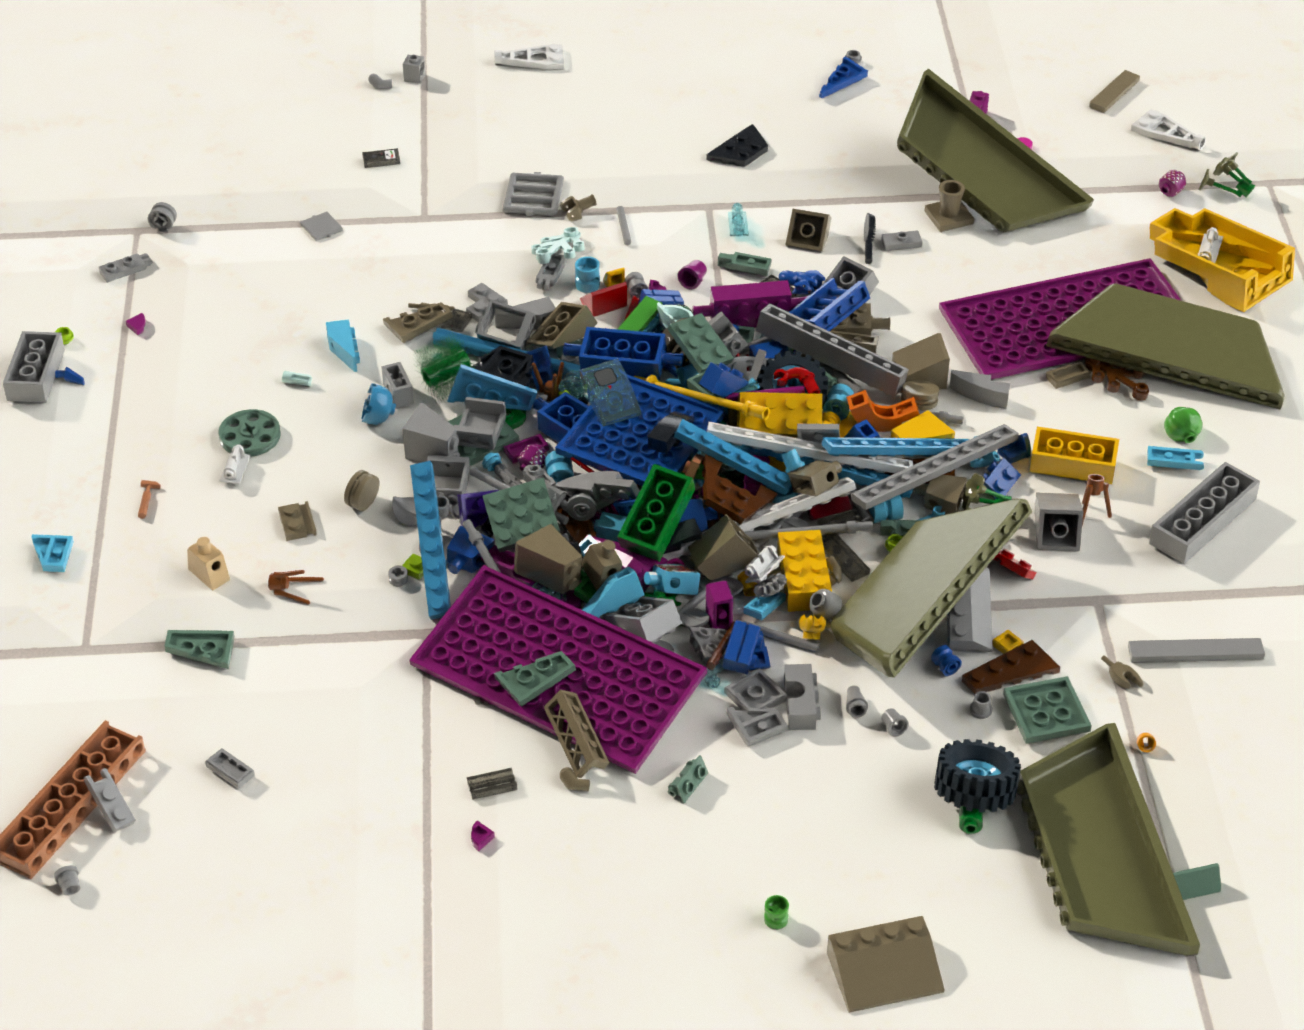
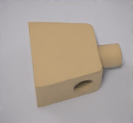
[187,537,230,591]

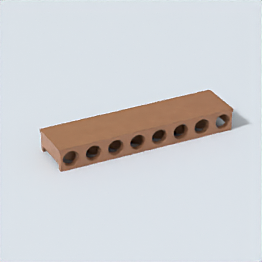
[0,720,146,879]

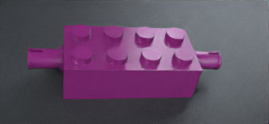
[692,280,808,328]

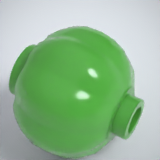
[1164,407,1203,443]

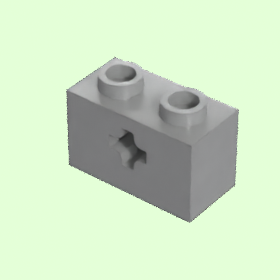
[381,362,414,409]

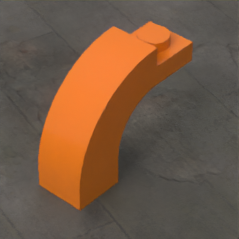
[847,390,920,432]

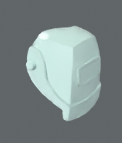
[657,302,693,330]

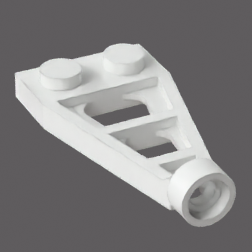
[494,43,564,70]
[1131,109,1206,150]

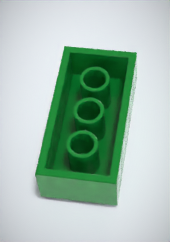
[617,464,695,562]

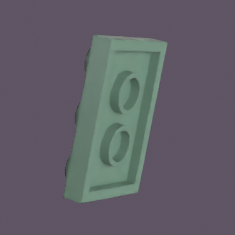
[668,313,734,373]

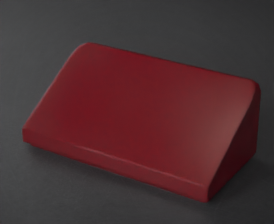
[808,496,853,520]

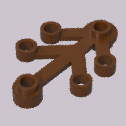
[1084,357,1149,400]

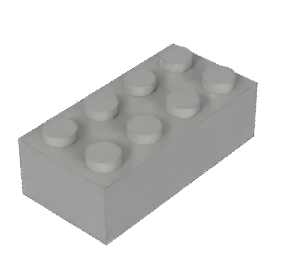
[3,331,65,403]

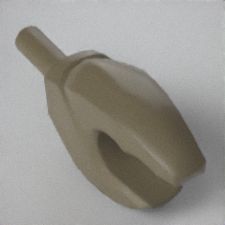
[1101,655,1143,689]

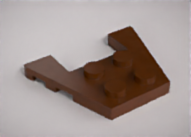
[702,454,777,524]

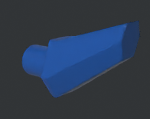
[55,367,85,385]

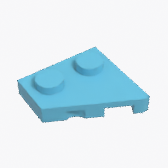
[31,534,74,572]

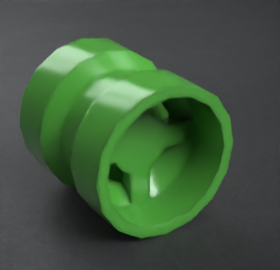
[764,895,789,929]

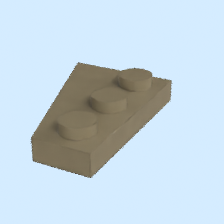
[383,302,453,343]

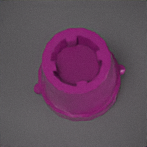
[677,260,707,290]

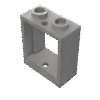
[475,299,536,350]
[427,455,470,506]

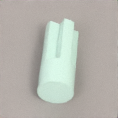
[282,371,312,387]

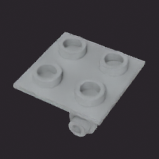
[688,627,727,667]

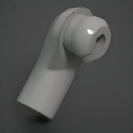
[368,73,392,89]

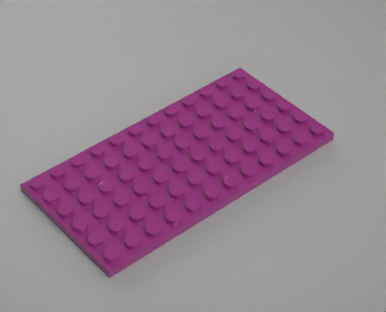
[939,258,1182,380]
[409,565,707,774]

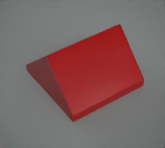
[580,282,627,317]

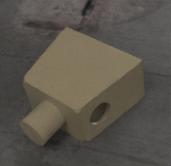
[788,460,842,496]
[915,475,967,515]
[582,540,622,591]

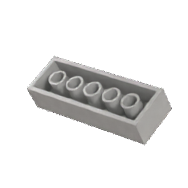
[1149,462,1260,564]

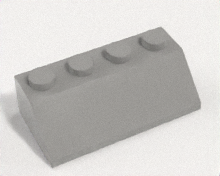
[947,568,993,652]

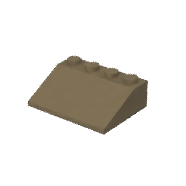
[827,916,945,1013]

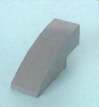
[949,370,1010,409]

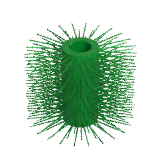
[412,333,477,404]

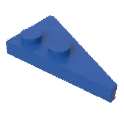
[819,56,868,98]

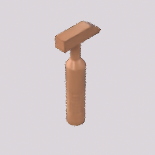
[138,480,161,519]

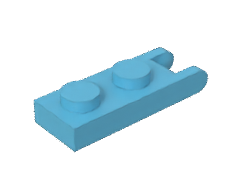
[1147,446,1204,470]

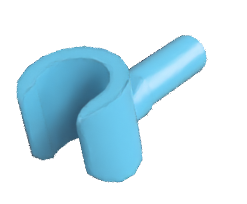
[918,506,945,520]

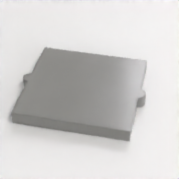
[300,211,343,241]

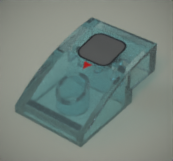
[580,358,641,427]

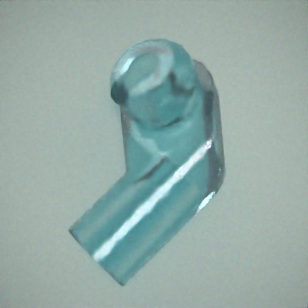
[705,659,725,688]

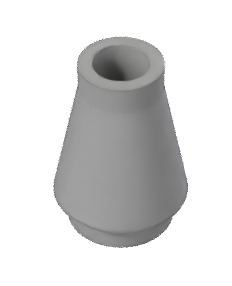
[846,685,868,718]

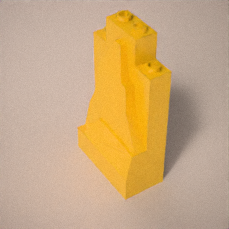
[1149,208,1295,312]

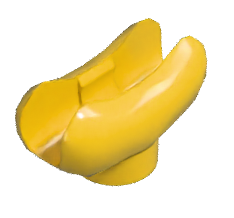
[799,615,826,640]

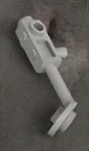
[523,464,597,521]

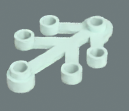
[531,227,585,264]

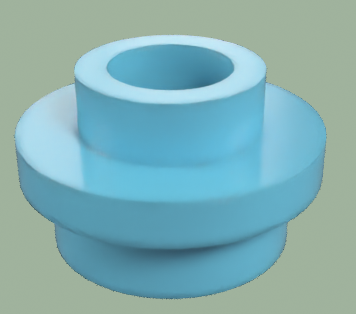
[482,453,502,471]

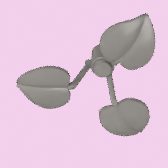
[392,495,483,561]

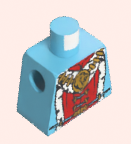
[644,564,700,595]

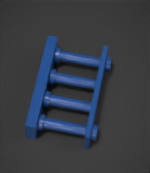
[789,278,870,332]

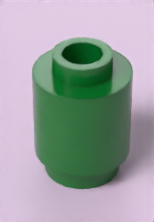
[959,806,983,834]

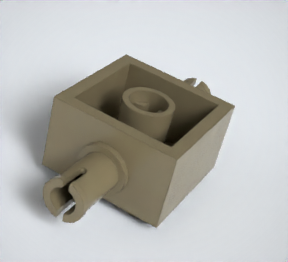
[812,303,891,335]

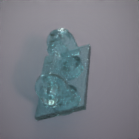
[728,203,749,237]

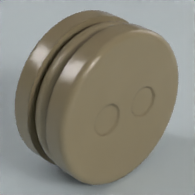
[901,380,939,410]
[344,470,380,511]

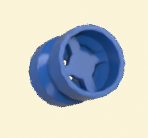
[931,645,962,676]

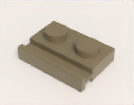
[278,501,317,541]

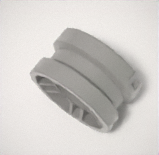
[147,202,177,232]

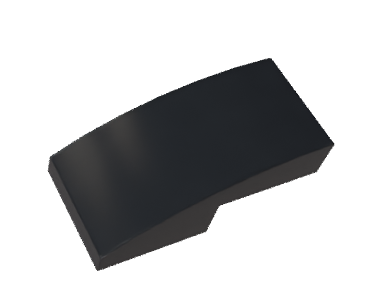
[664,518,702,554]

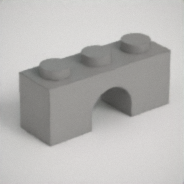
[784,664,821,730]

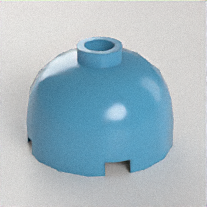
[361,383,396,425]

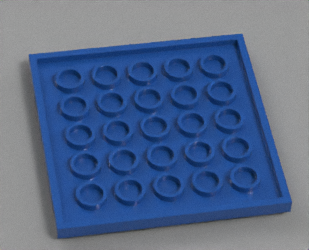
[555,371,725,486]

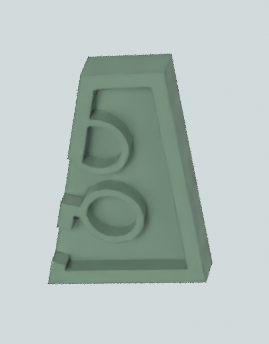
[164,630,235,669]
[494,651,576,707]

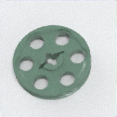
[218,409,281,457]

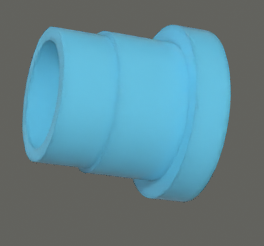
[781,449,805,473]

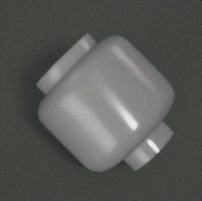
[810,589,842,621]

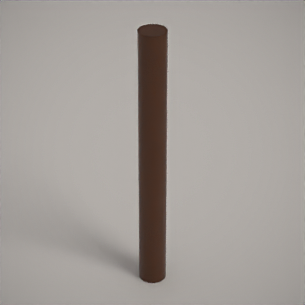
[706,621,735,670]

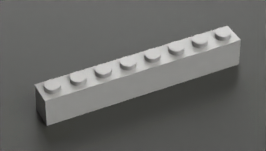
[756,304,909,397]

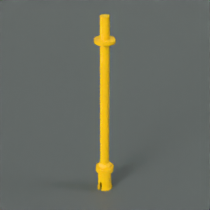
[633,375,770,420]

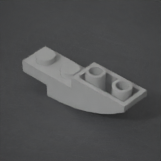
[555,471,640,503]

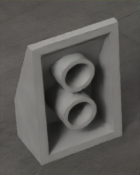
[821,256,879,308]
[603,596,682,643]

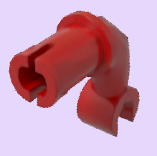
[774,367,820,394]

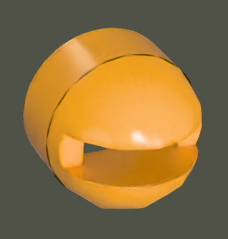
[1137,733,1156,753]

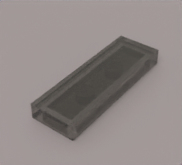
[822,533,870,582]

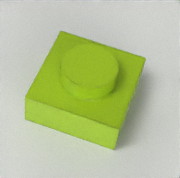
[402,554,424,580]

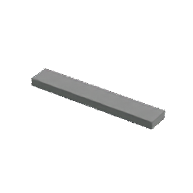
[1128,638,1265,662]

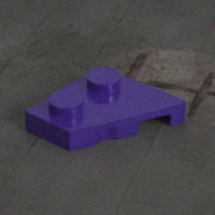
[457,490,499,528]

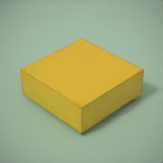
[992,630,1024,654]

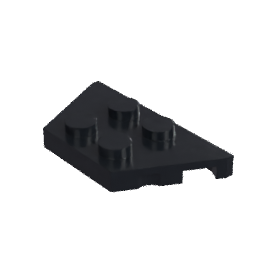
[706,124,768,167]
[471,346,534,387]

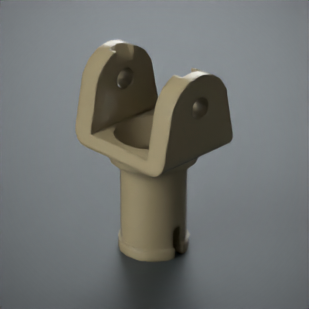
[560,194,597,221]

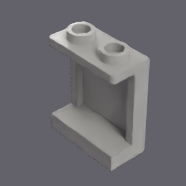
[709,311,748,357]
[454,397,507,450]

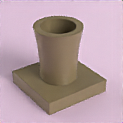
[924,180,974,232]

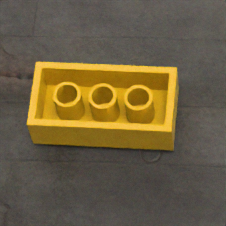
[737,392,822,438]
[1029,426,1120,485]
[777,530,832,612]

